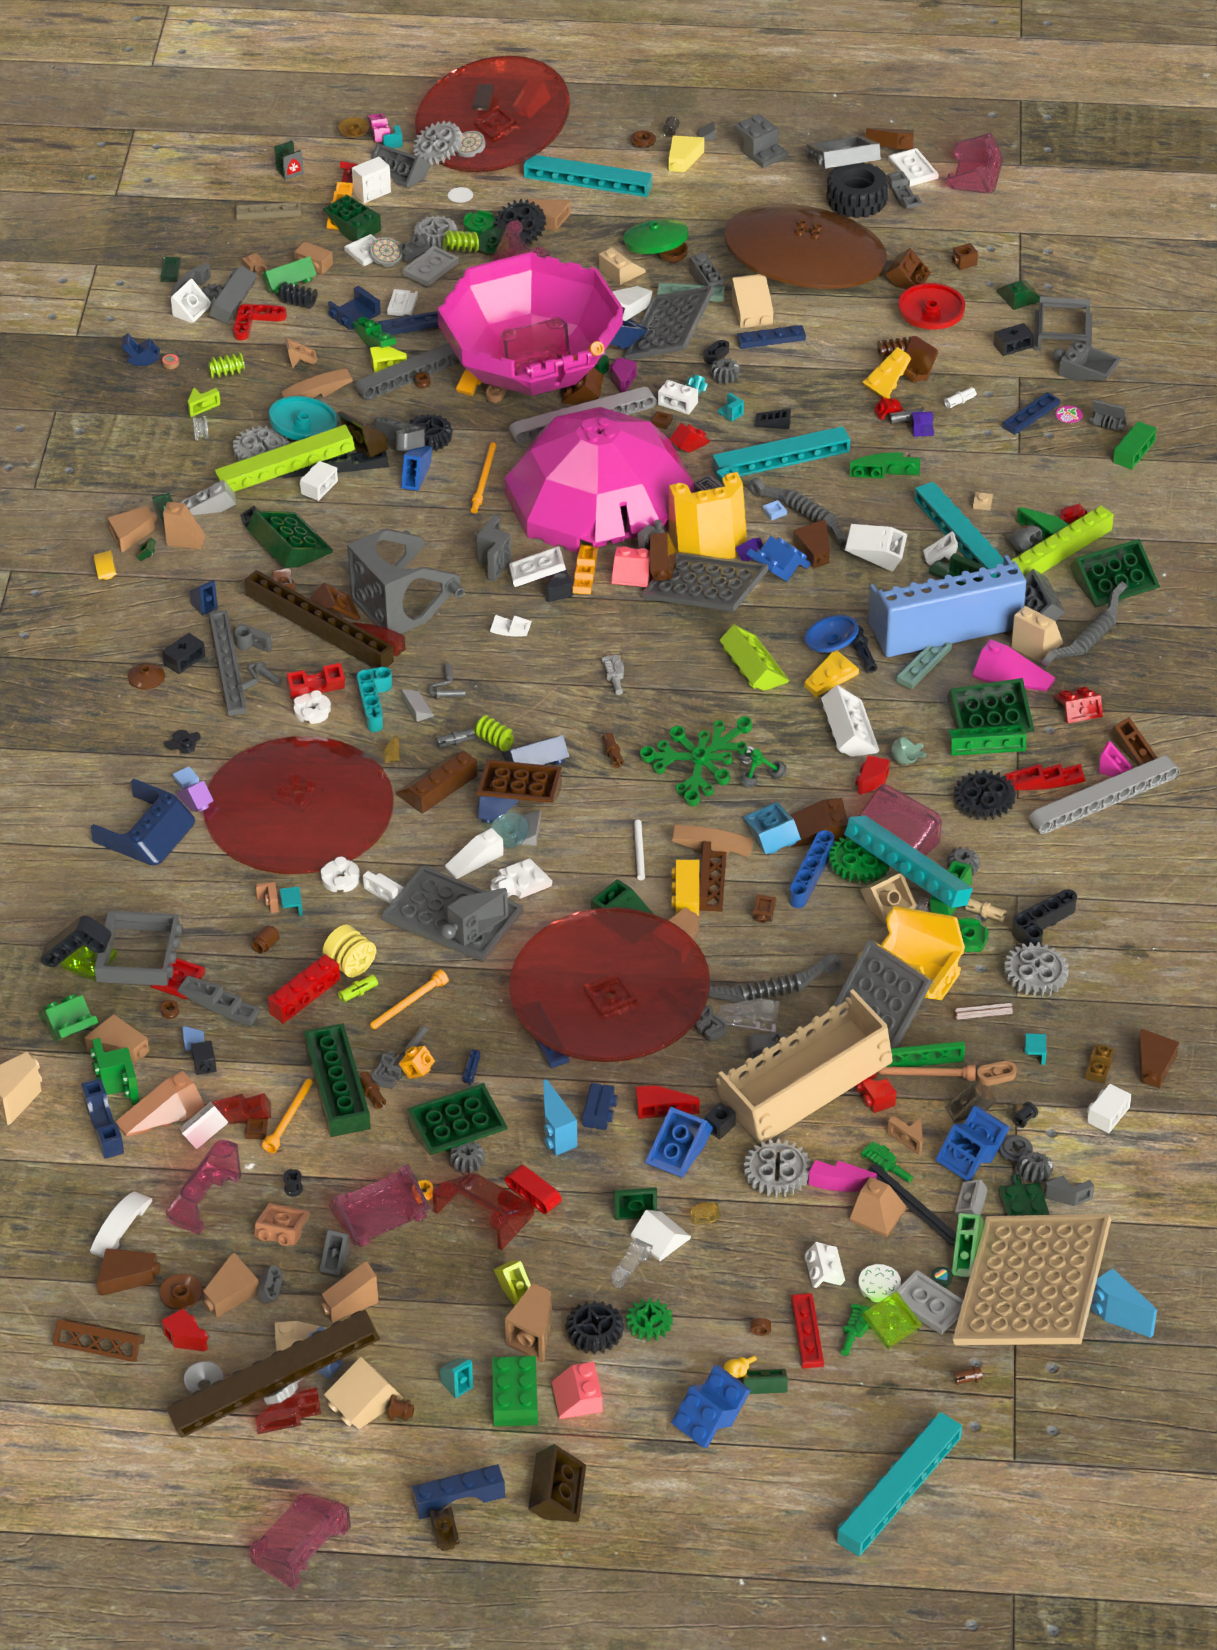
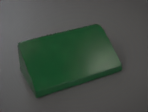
[743,1369,788,1394]

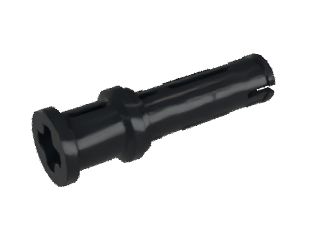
[852,625,877,673]

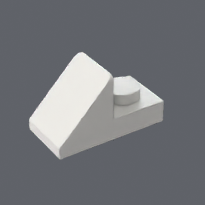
[923,532,958,566]

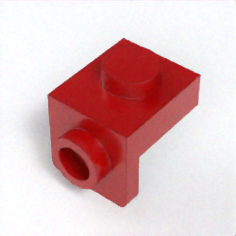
[874,396,904,420]
[1060,503,1088,524]

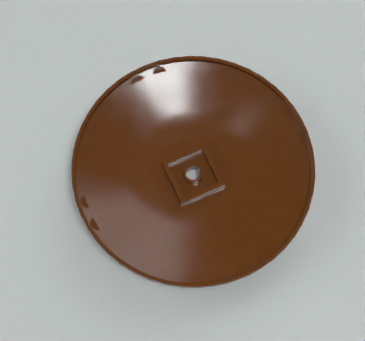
[724,204,887,289]

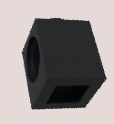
[191,1041,217,1075]
[704,1102,736,1140]

